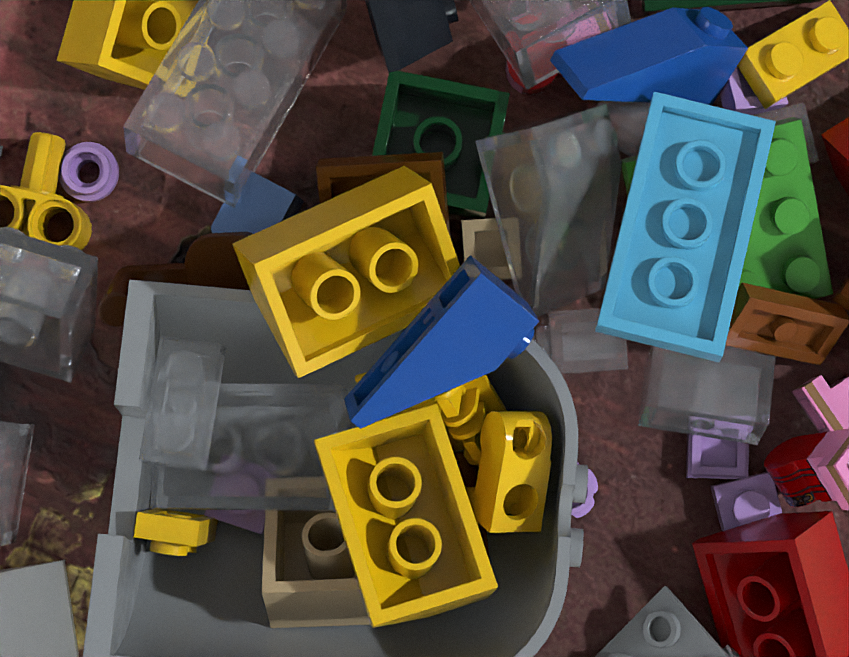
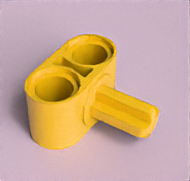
[0,132,92,256]

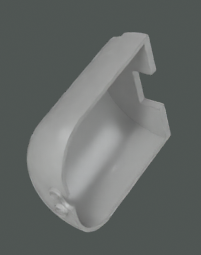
[83,279,588,657]

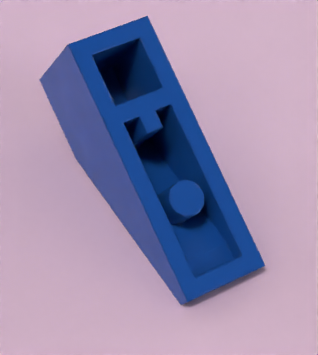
[550,7,748,105]
[344,255,539,429]

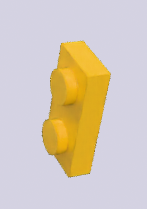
[737,0,849,109]
[133,508,218,556]

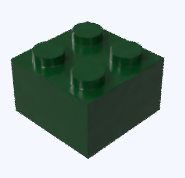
[372,70,510,219]

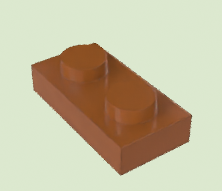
[726,282,849,365]

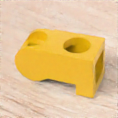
[466,411,552,533]

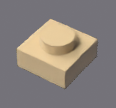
[461,216,526,280]

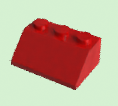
[692,511,849,657]

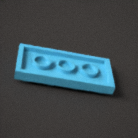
[595,92,776,362]

